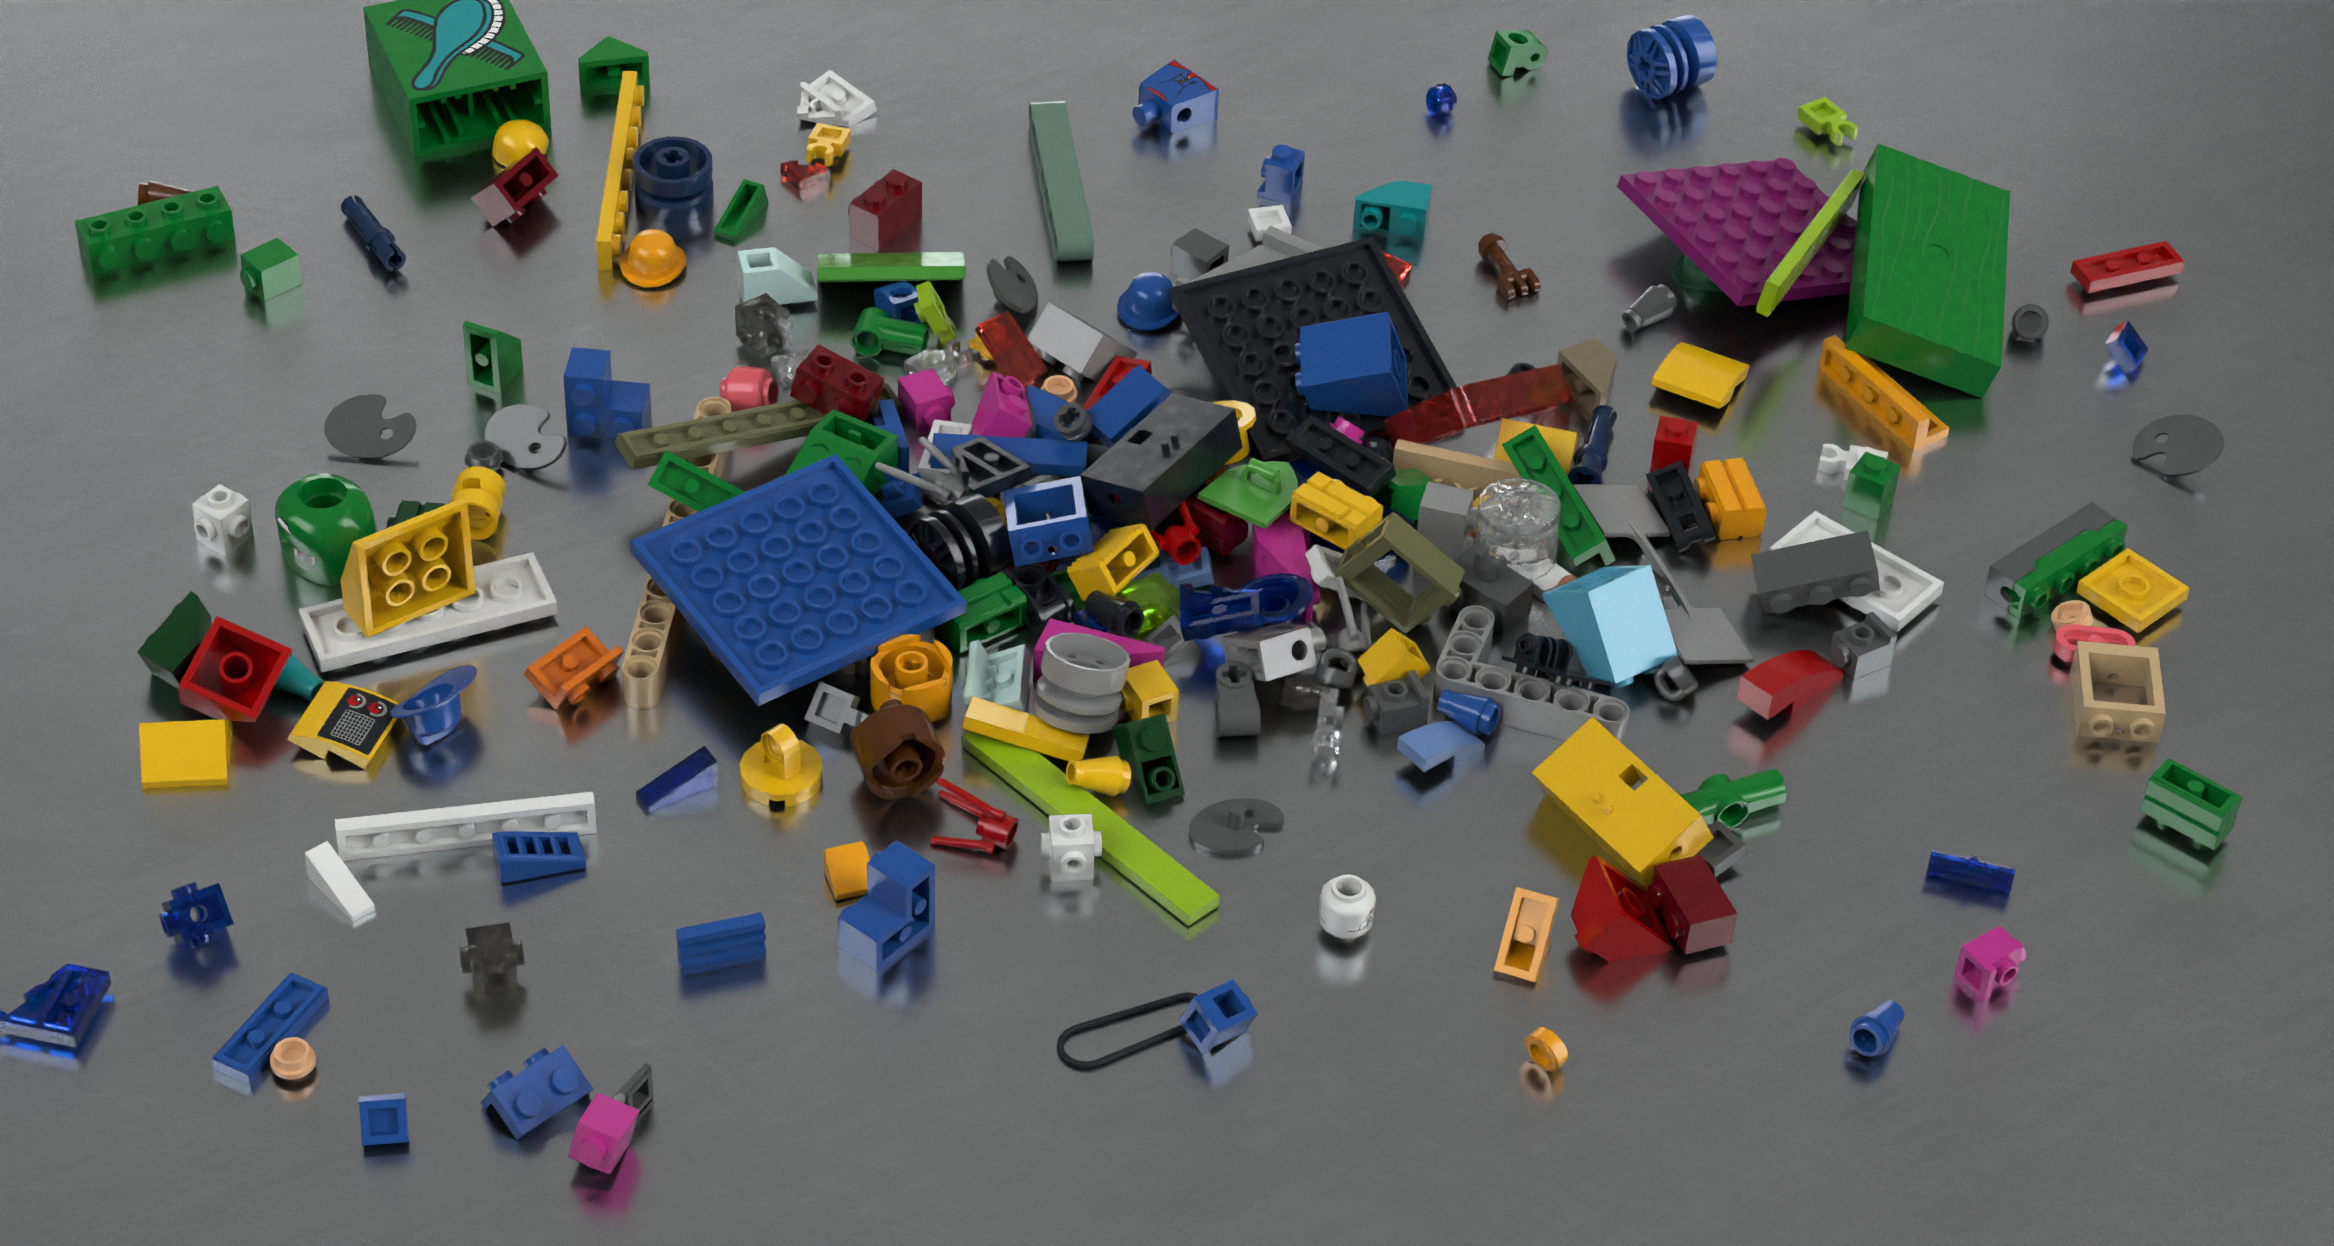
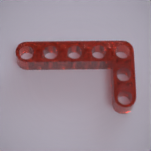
[1383,364,1573,448]

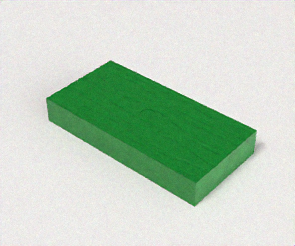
[1845,143,2010,398]

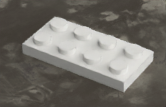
[1770,511,1944,632]

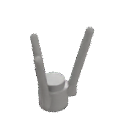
[875,437,966,506]
[1308,576,1371,669]

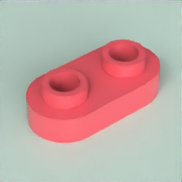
[2053,624,2136,663]

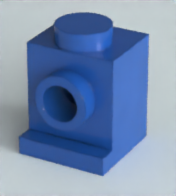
[1257,144,1305,205]
[1178,979,1258,1055]

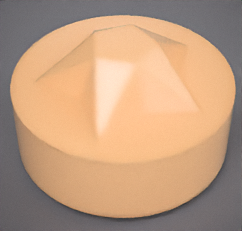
[2051,600,2093,632]

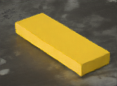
[962,696,1090,762]

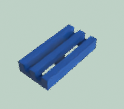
[676,912,766,970]

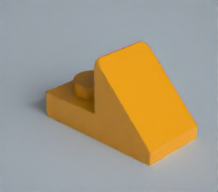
[1494,887,1560,982]

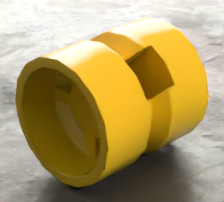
[450,466,506,541]

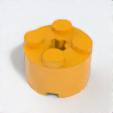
[870,634,953,723]

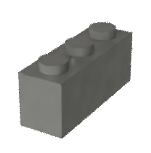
[1751,530,1880,614]

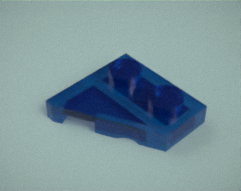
[1179,583,1263,642]
[0,963,111,1048]

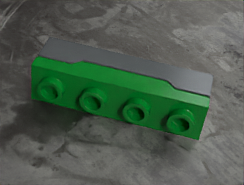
[1984,502,2128,619]

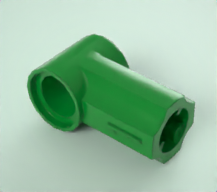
[850,307,929,357]

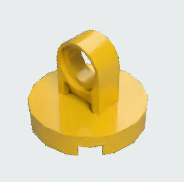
[740,723,823,806]

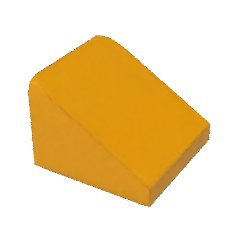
[823,841,870,900]

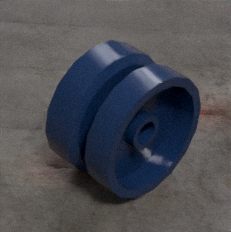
[633,136,714,224]

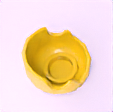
[492,119,549,167]

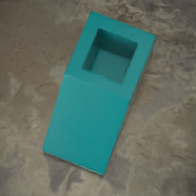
[1353,180,1432,238]

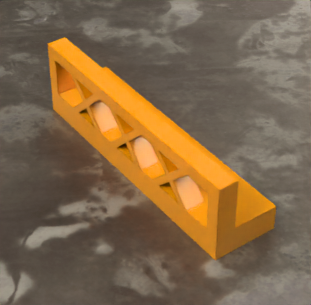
[1819,335,1949,451]

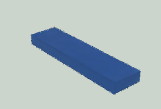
[930,433,1088,476]

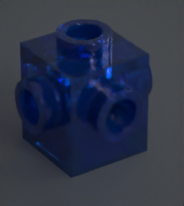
[159,882,234,948]

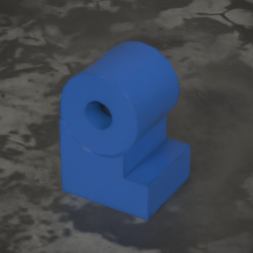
[874,281,927,324]

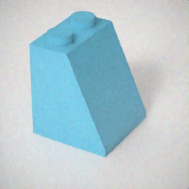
[1542,565,1678,688]

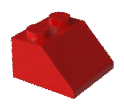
[178,616,293,722]

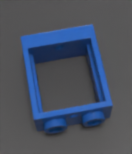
[1004,476,1094,567]

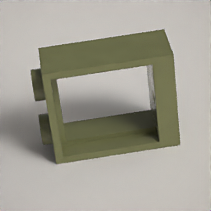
[1334,511,1465,634]

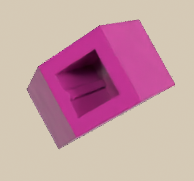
[972,371,1032,438]

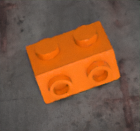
[523,626,624,710]

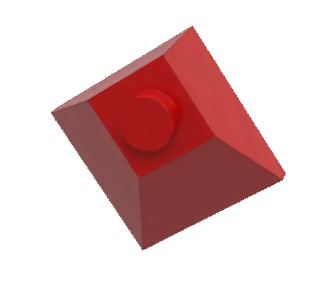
[1570,854,1673,962]

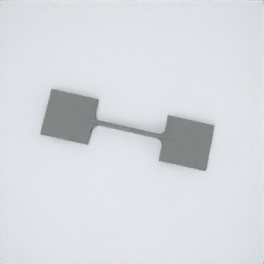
[1573,484,1754,665]

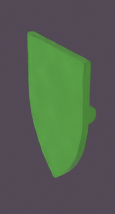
[1197,458,1298,529]

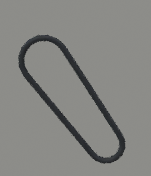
[1057,992,1198,1068]

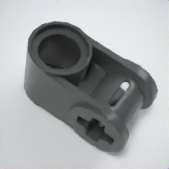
[1214,661,1261,737]

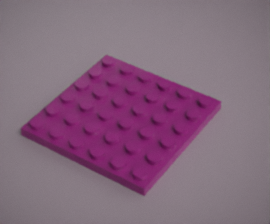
[1617,158,1857,307]

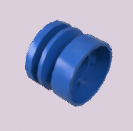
[1627,14,1717,100]

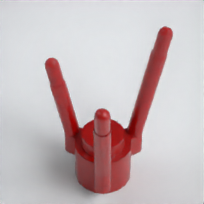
[1149,501,1201,565]
[930,777,1019,855]

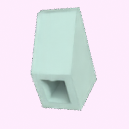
[737,247,818,309]

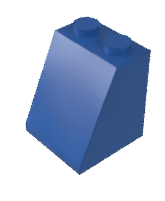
[1295,312,1408,418]

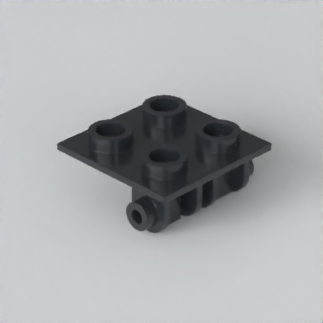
[1502,633,1612,690]

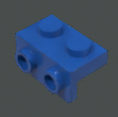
[480,1045,594,1140]

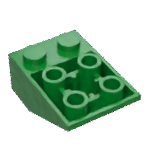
[786,409,898,496]

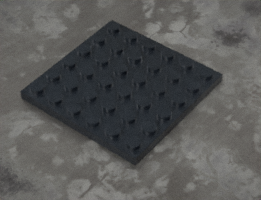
[1170,236,1467,462]

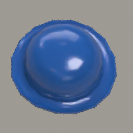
[1117,272,1180,331]

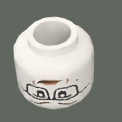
[1318,874,1376,939]

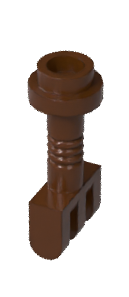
[1478,233,1541,300]

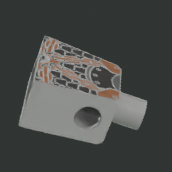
[1222,623,1326,681]

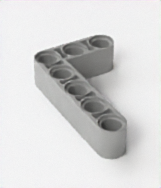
[1433,605,1630,745]

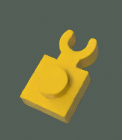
[806,123,851,167]

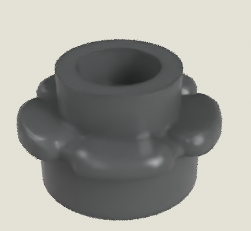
[464,441,503,471]

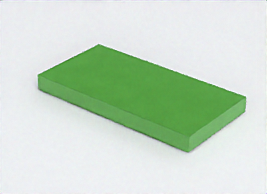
[817,252,966,282]

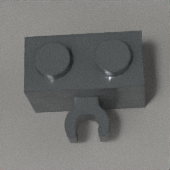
[1450,546,1534,635]

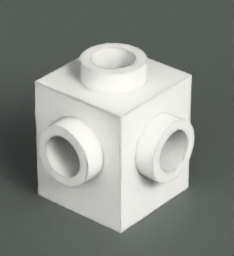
[191,484,254,556]
[1041,814,1102,882]

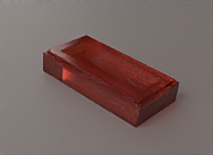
[975,311,1048,386]

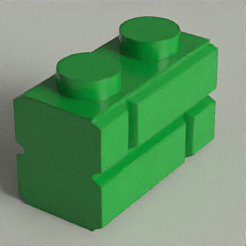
[934,572,1027,655]
[2140,758,2242,850]

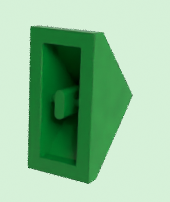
[578,36,650,91]

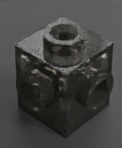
[735,293,794,358]
[459,922,525,996]

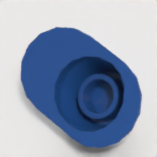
[390,665,477,745]

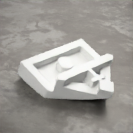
[797,70,877,127]

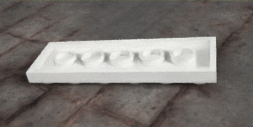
[299,552,558,673]

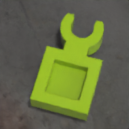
[1797,96,1858,146]
[914,281,959,349]

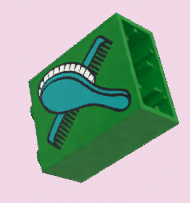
[363,0,551,158]

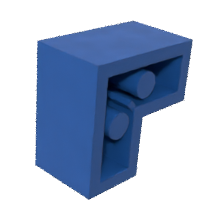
[563,347,651,440]
[1086,364,1170,449]
[838,840,935,972]

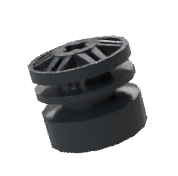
[908,493,1012,591]

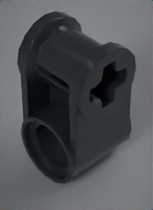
[1011,563,1076,636]

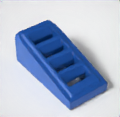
[492,831,586,883]

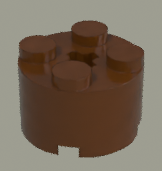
[849,699,946,800]

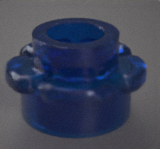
[1426,83,1457,117]

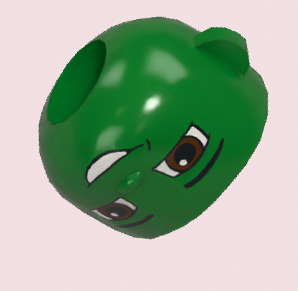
[275,473,377,587]

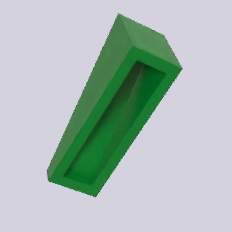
[714,179,768,241]

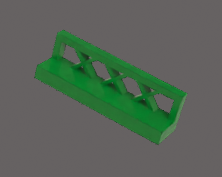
[1502,425,1616,566]
[647,450,745,512]

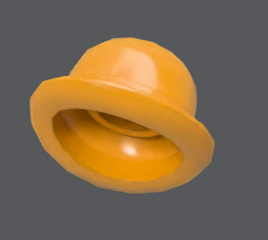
[619,229,687,288]

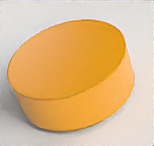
[1525,1027,1568,1072]

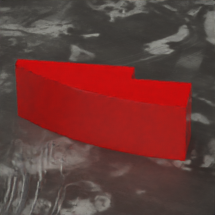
[1737,650,1844,720]

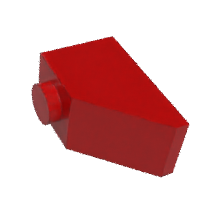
[1649,416,1699,474]

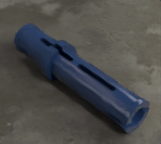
[341,195,406,271]

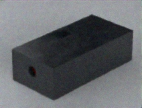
[1080,393,1243,531]

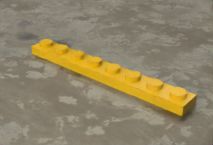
[596,71,644,271]

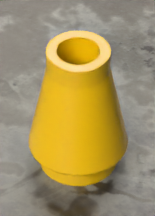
[1066,755,1131,797]

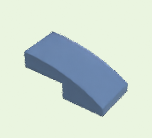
[1131,546,1214,589]
[1397,721,1485,772]

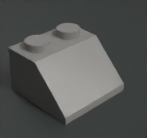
[1027,302,1137,383]

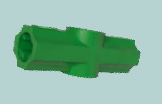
[1680,768,1787,829]

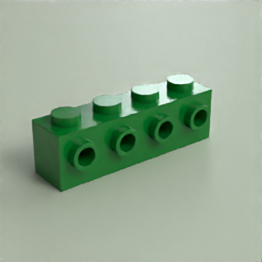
[75,186,235,275]

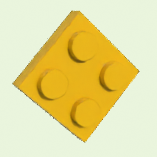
[2076,548,2190,633]

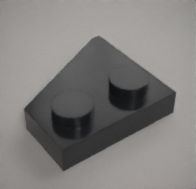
[951,436,1031,498]

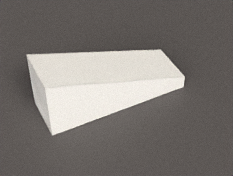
[305,841,375,923]

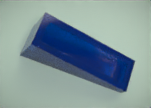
[636,745,718,813]

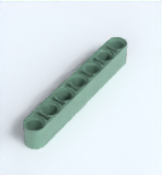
[1029,101,1094,262]

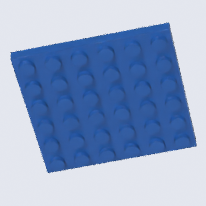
[630,454,967,706]

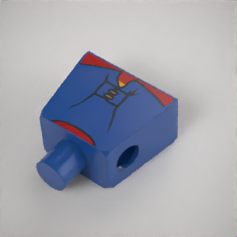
[1132,59,1219,133]

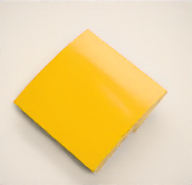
[1650,342,1750,409]

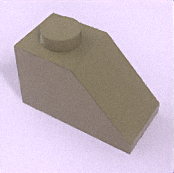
[1555,338,1617,416]

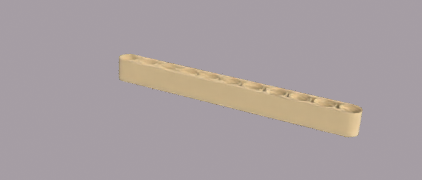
[622,397,731,709]

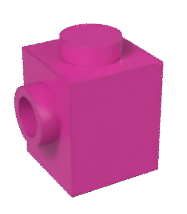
[898,368,955,434]
[568,1093,639,1175]

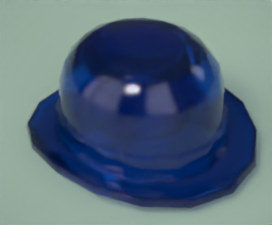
[1233,573,1313,628]

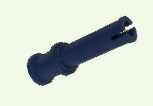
[1567,405,1617,485]

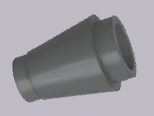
[1622,284,1677,332]

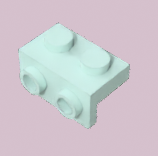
[962,640,1032,712]

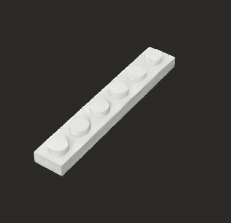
[335,792,597,861]

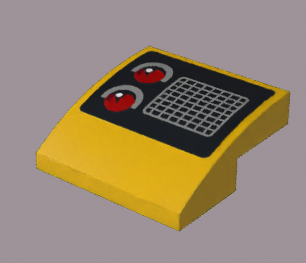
[287,681,400,770]

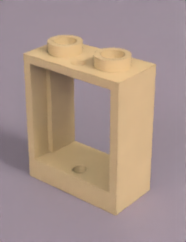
[2070,641,2166,743]

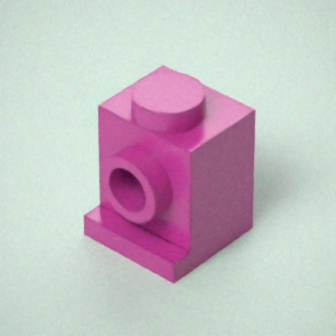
[1954,926,2026,1002]

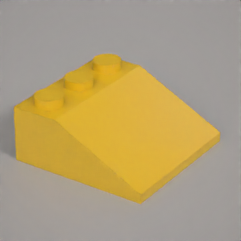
[341,498,475,638]

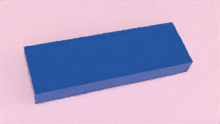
[211,972,329,1086]

